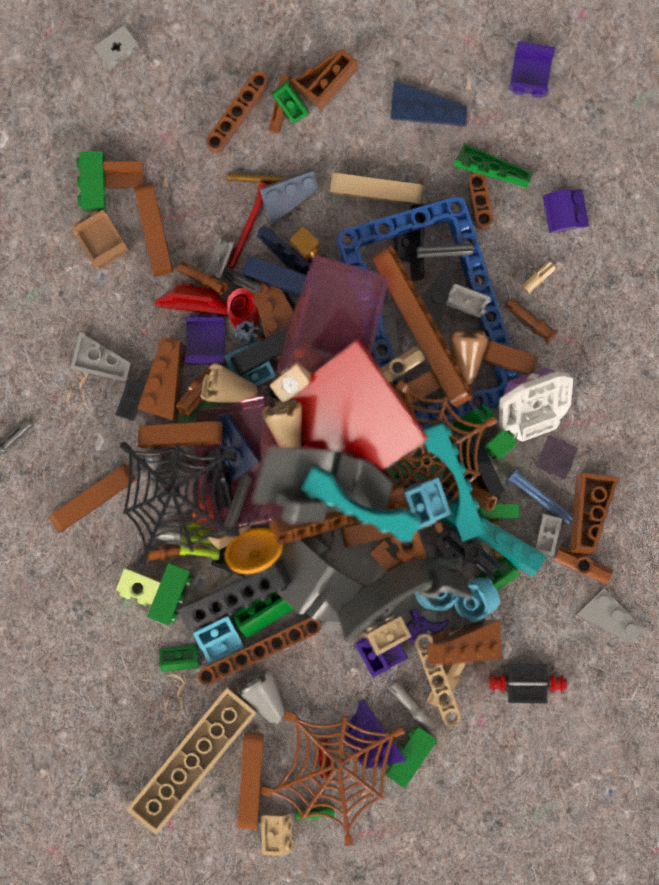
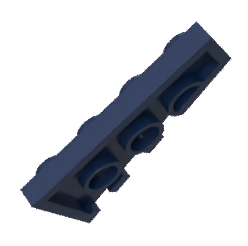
[390,81,468,127]
[257,225,321,280]

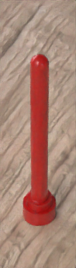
[228,182,268,269]

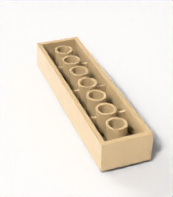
[126,686,257,835]

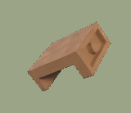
[71,210,129,271]

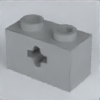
[93,25,139,70]

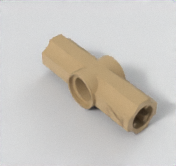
[380,345,426,383]
[426,662,467,707]

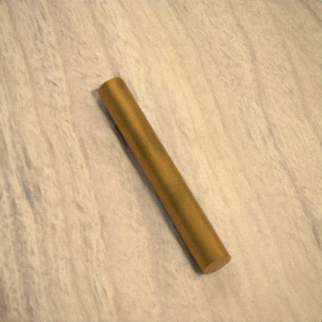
[227,173,284,183]

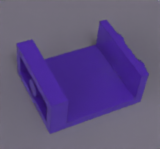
[509,41,555,98]
[185,314,225,365]

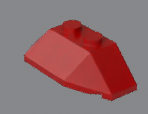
[154,282,229,317]

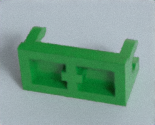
[452,404,497,436]

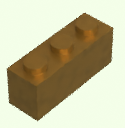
[289,226,320,263]

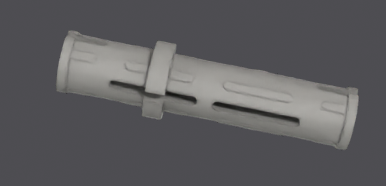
[389,681,437,732]

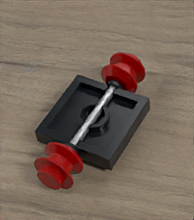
[488,664,567,703]

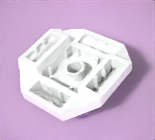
[499,368,573,442]

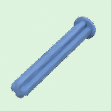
[507,469,573,524]

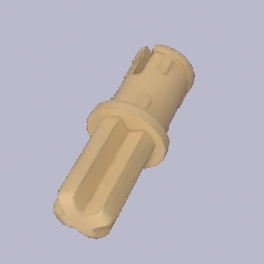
[521,261,556,294]

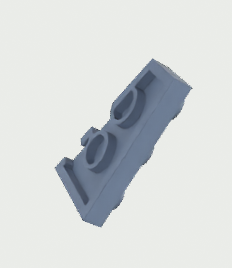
[259,170,319,225]

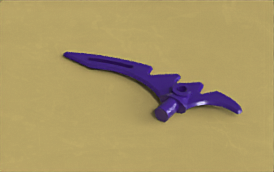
[356,608,449,648]

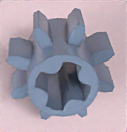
[235,320,259,345]

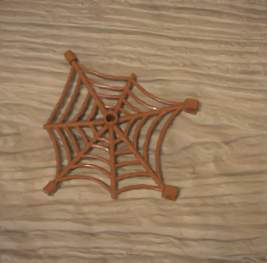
[384,380,498,533]
[259,711,405,846]

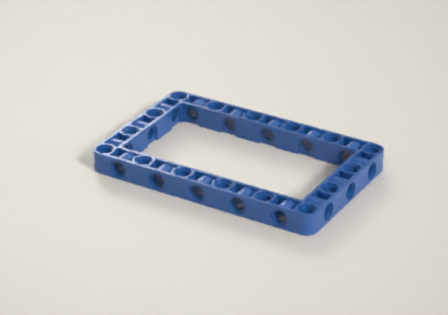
[336,197,520,429]

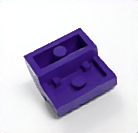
[542,189,589,233]
[354,637,408,677]

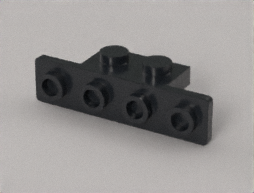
[394,204,425,282]

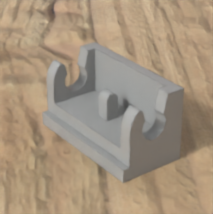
[205,238,235,281]
[446,284,491,318]
[535,514,562,556]

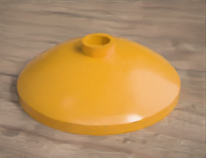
[225,528,282,574]

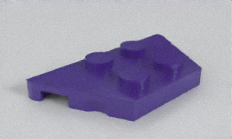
[344,699,407,769]

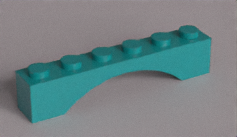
[422,421,487,541]
[302,464,421,542]
[440,496,547,577]

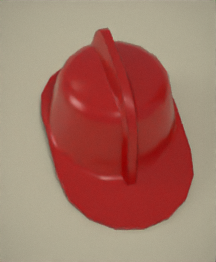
[226,287,259,329]

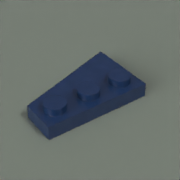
[216,413,261,482]

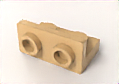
[364,614,411,655]
[261,814,293,856]

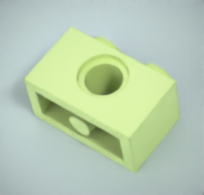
[116,568,161,606]

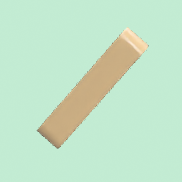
[329,173,424,205]
[415,633,461,726]

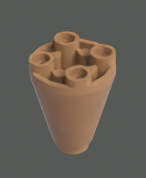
[450,329,489,383]

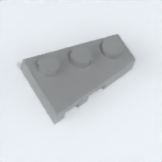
[70,331,131,382]
[576,588,644,643]

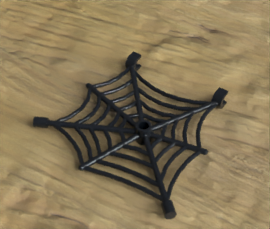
[120,441,240,566]

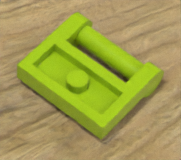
[179,522,221,560]

